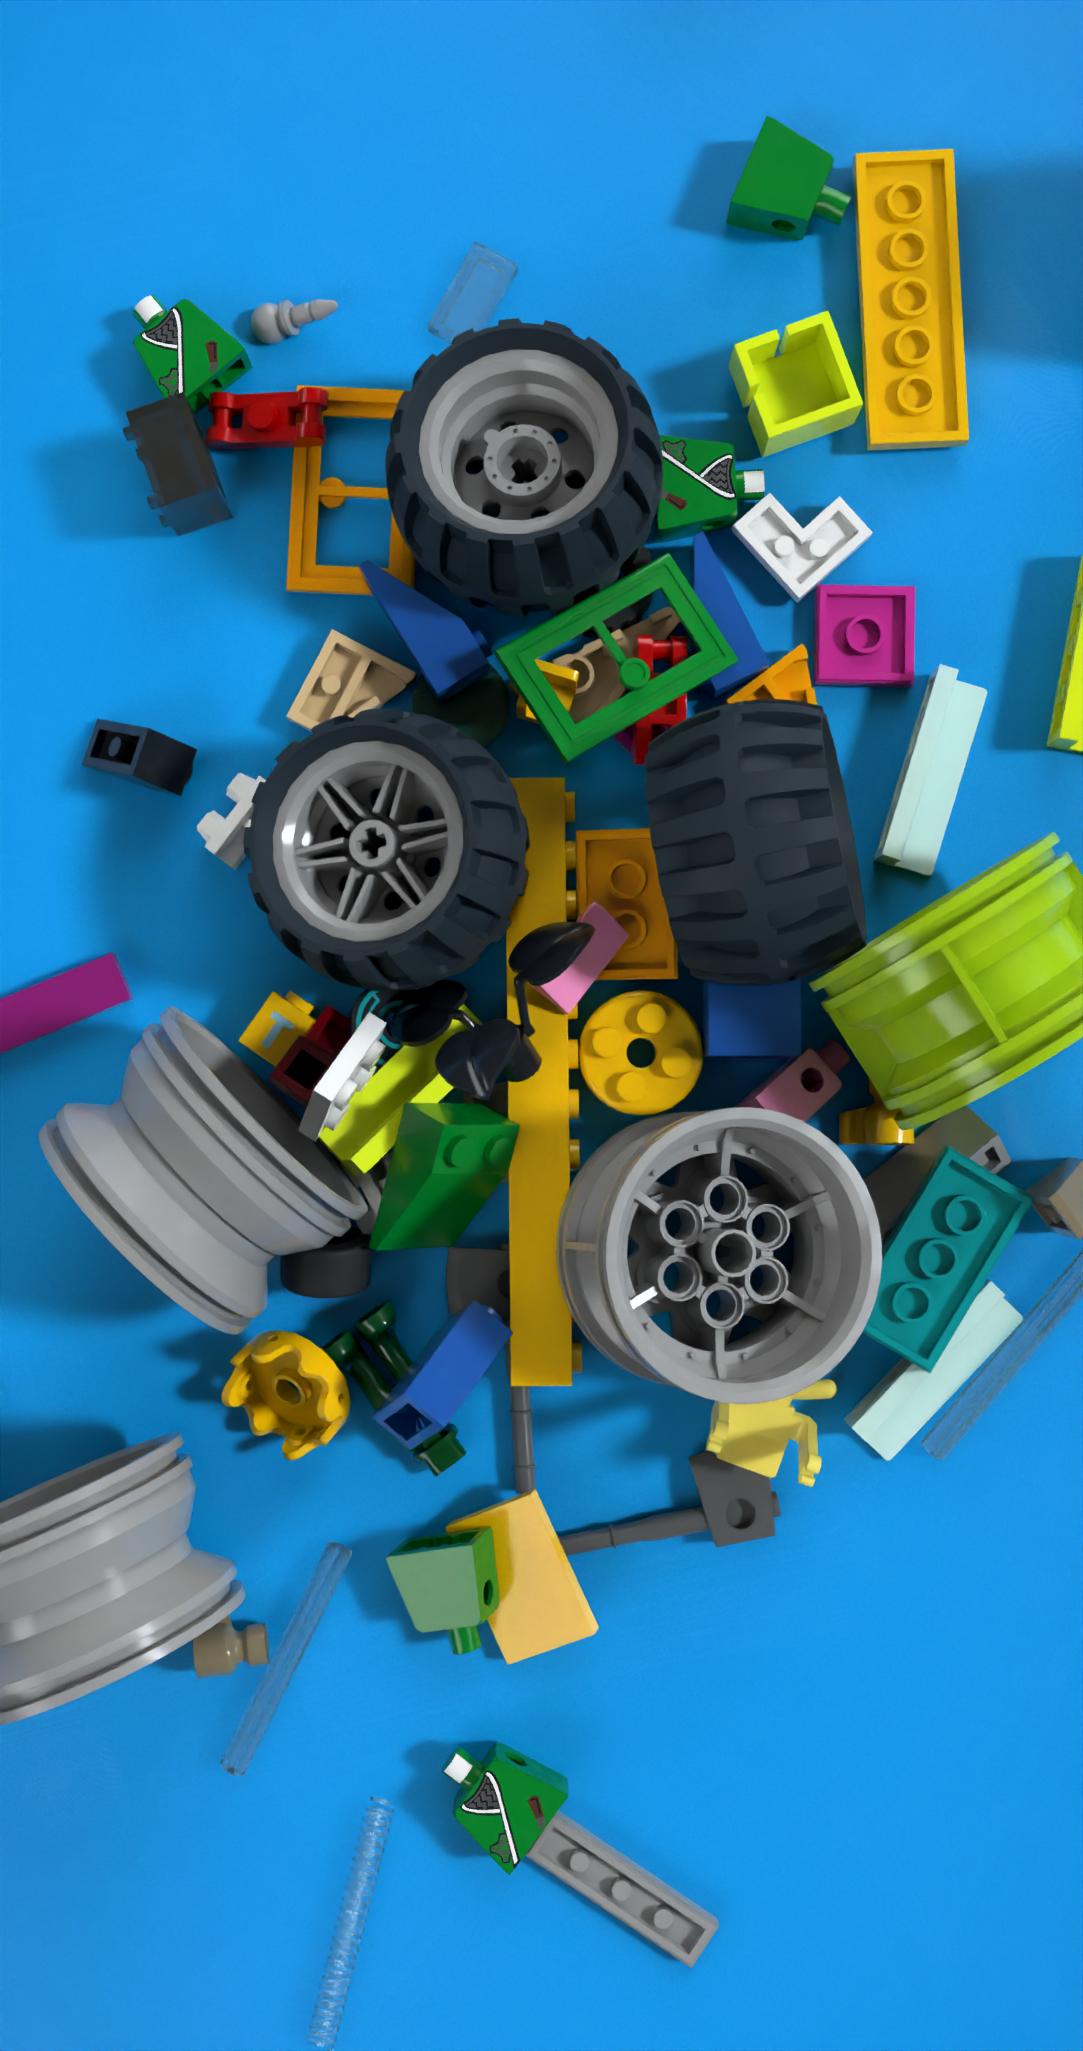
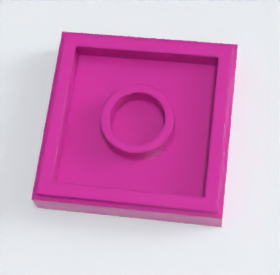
[813,584,915,688]

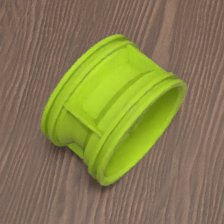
[808,831,1083,1130]

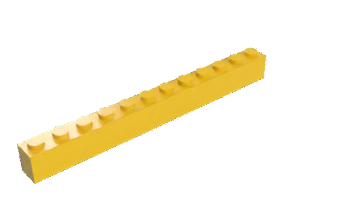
[506,777,582,1386]

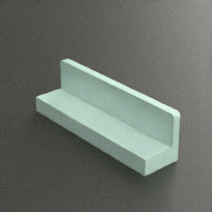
[874,664,987,877]
[844,1279,1023,1460]

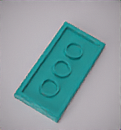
[863,1145,1035,1373]

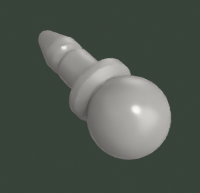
[251,299,338,344]

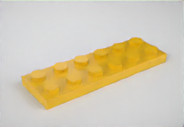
[852,149,969,451]

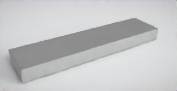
[525,1810,719,1968]

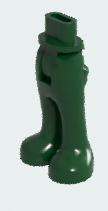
[321,1300,467,1476]

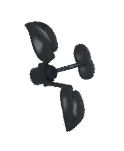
[389,922,596,1101]

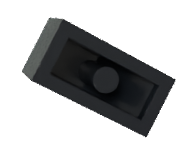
[82,719,197,796]

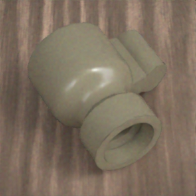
[193,1615,269,1679]

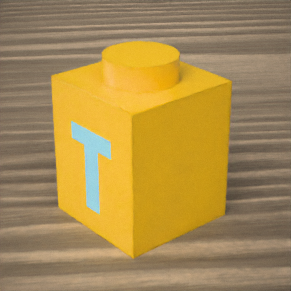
[238,990,317,1067]

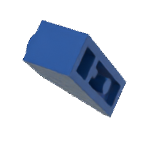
[690,531,770,701]
[358,560,493,703]

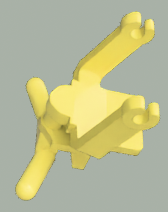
[706,1379,837,1488]

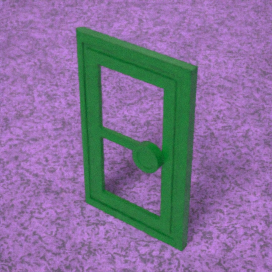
[494,553,739,764]

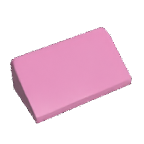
[528,901,629,1015]

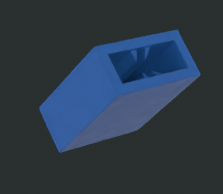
[372,1300,513,1449]

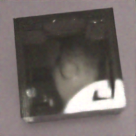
[122,392,233,537]

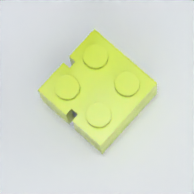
[728,311,863,458]

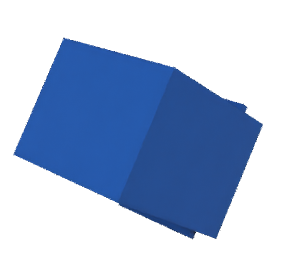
[700,979,802,1062]

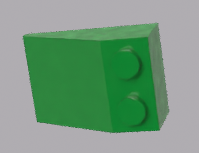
[369,1103,520,1251]

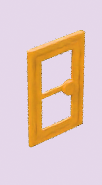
[286,385,416,596]

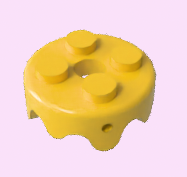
[578,990,704,1116]
[221,1330,351,1460]

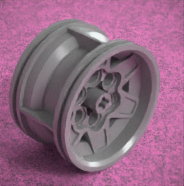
[556,1107,882,1404]

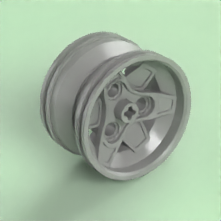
[38,1006,368,1335]
[0,1432,246,1725]

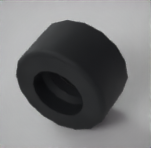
[280,1227,372,1298]

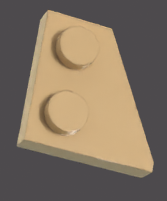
[286,629,418,732]

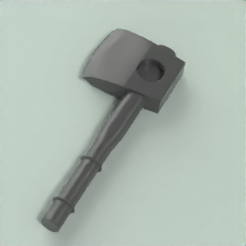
[446,1242,537,1494]
[557,1450,781,1556]

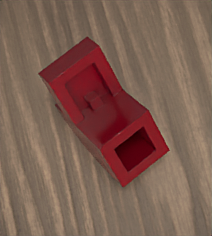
[269,1005,350,1108]

